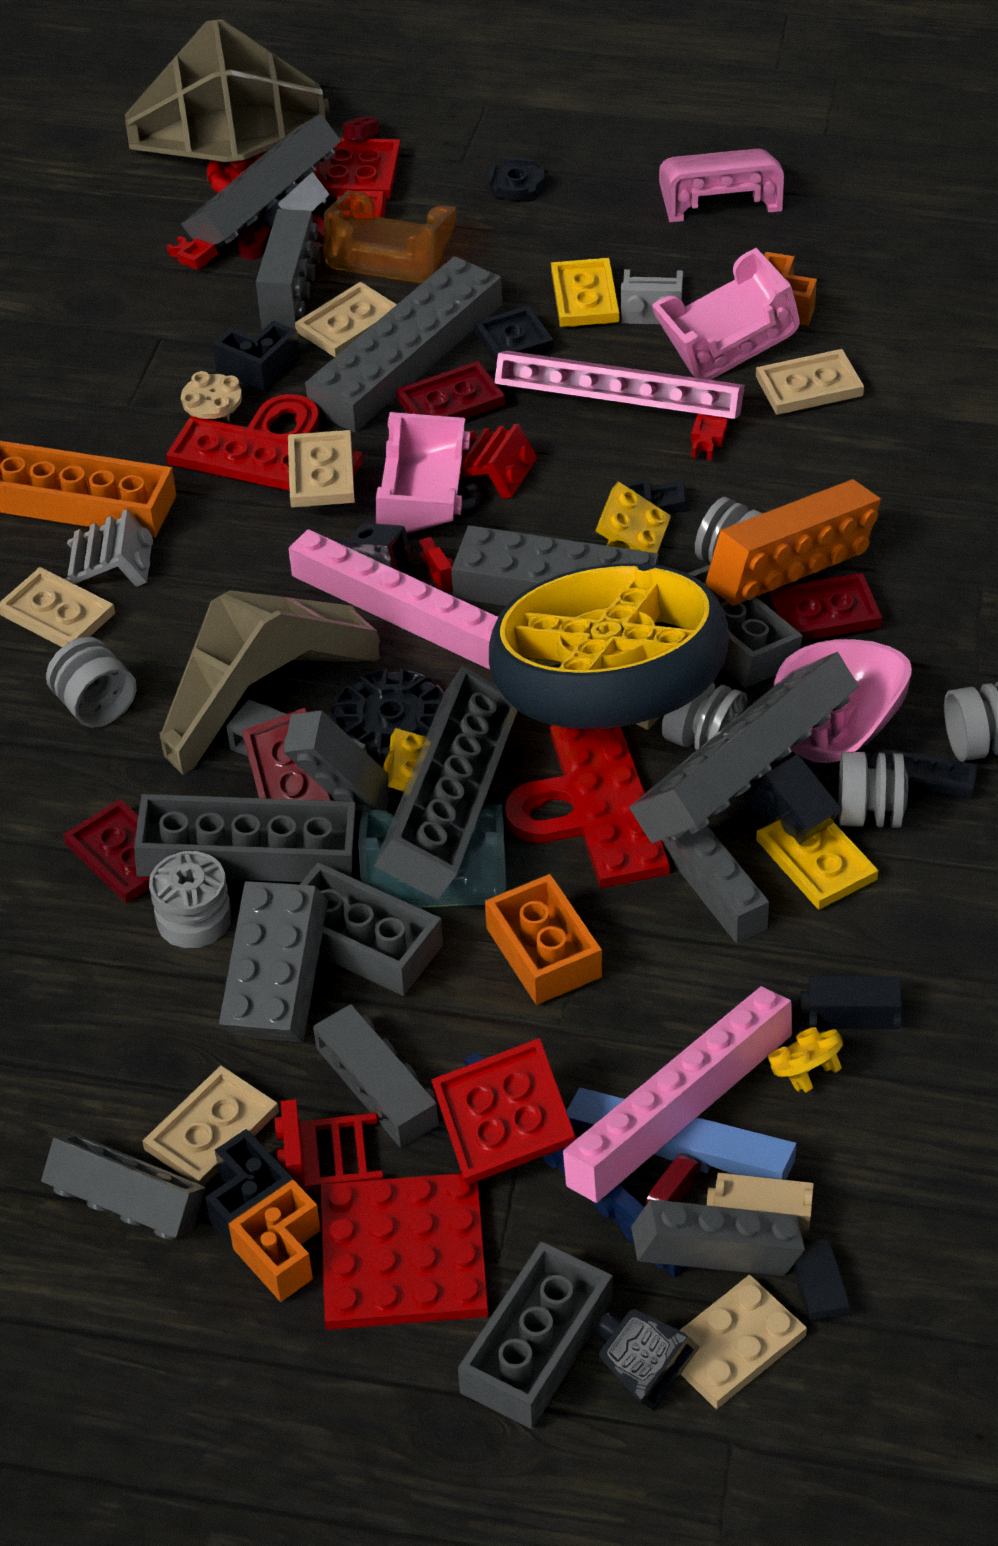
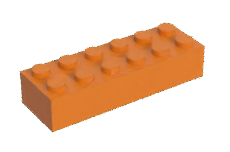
[0,441,177,538]
[705,479,881,606]

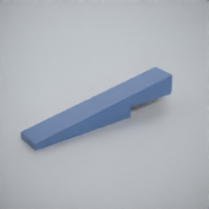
[567,1087,796,1180]

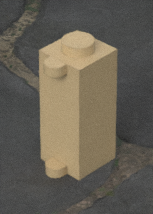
[707,1173,814,1239]

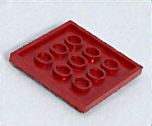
[320,1173,488,1330]

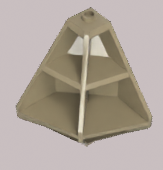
[125,19,330,162]
[159,590,380,775]

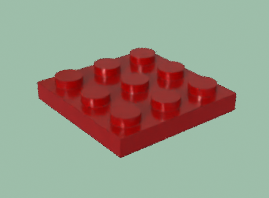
[313,138,401,199]
[431,1038,577,1185]

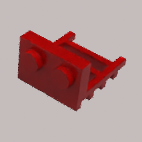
[460,424,537,498]
[275,1099,383,1194]

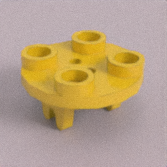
[768,1027,843,1093]

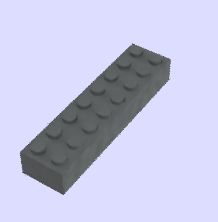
[305,256,502,433]
[629,651,859,843]
[374,666,518,900]

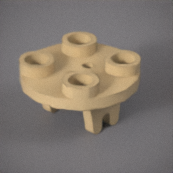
[181,371,242,422]

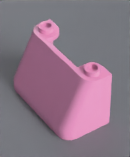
[659,149,784,222]
[652,248,800,380]
[376,412,470,534]

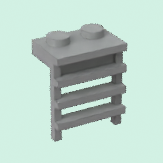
[621,269,683,324]
[65,509,153,587]

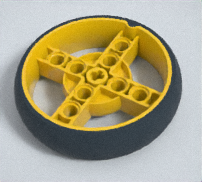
[489,563,729,729]

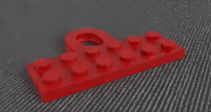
[166,394,363,491]
[505,725,670,888]

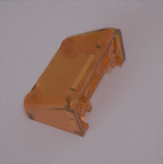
[323,190,457,283]

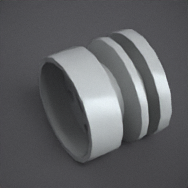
[695,497,763,564]
[46,637,137,728]
[662,682,747,751]
[944,682,998,762]
[838,752,908,828]
[149,851,232,948]

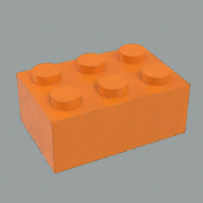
[485,874,602,1005]

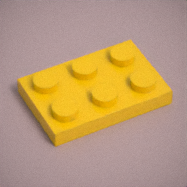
[551,258,619,327]
[756,820,879,910]

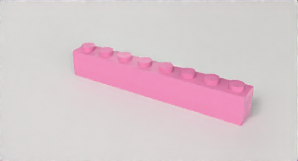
[495,351,745,419]
[288,529,498,669]
[563,986,792,1203]

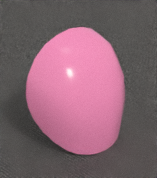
[774,639,912,763]

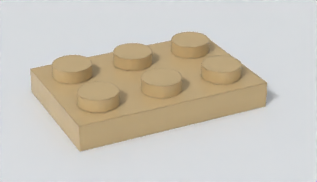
[295,282,397,357]
[756,349,864,415]
[288,430,355,507]
[0,567,115,647]
[142,1066,279,1186]
[679,1275,807,1409]

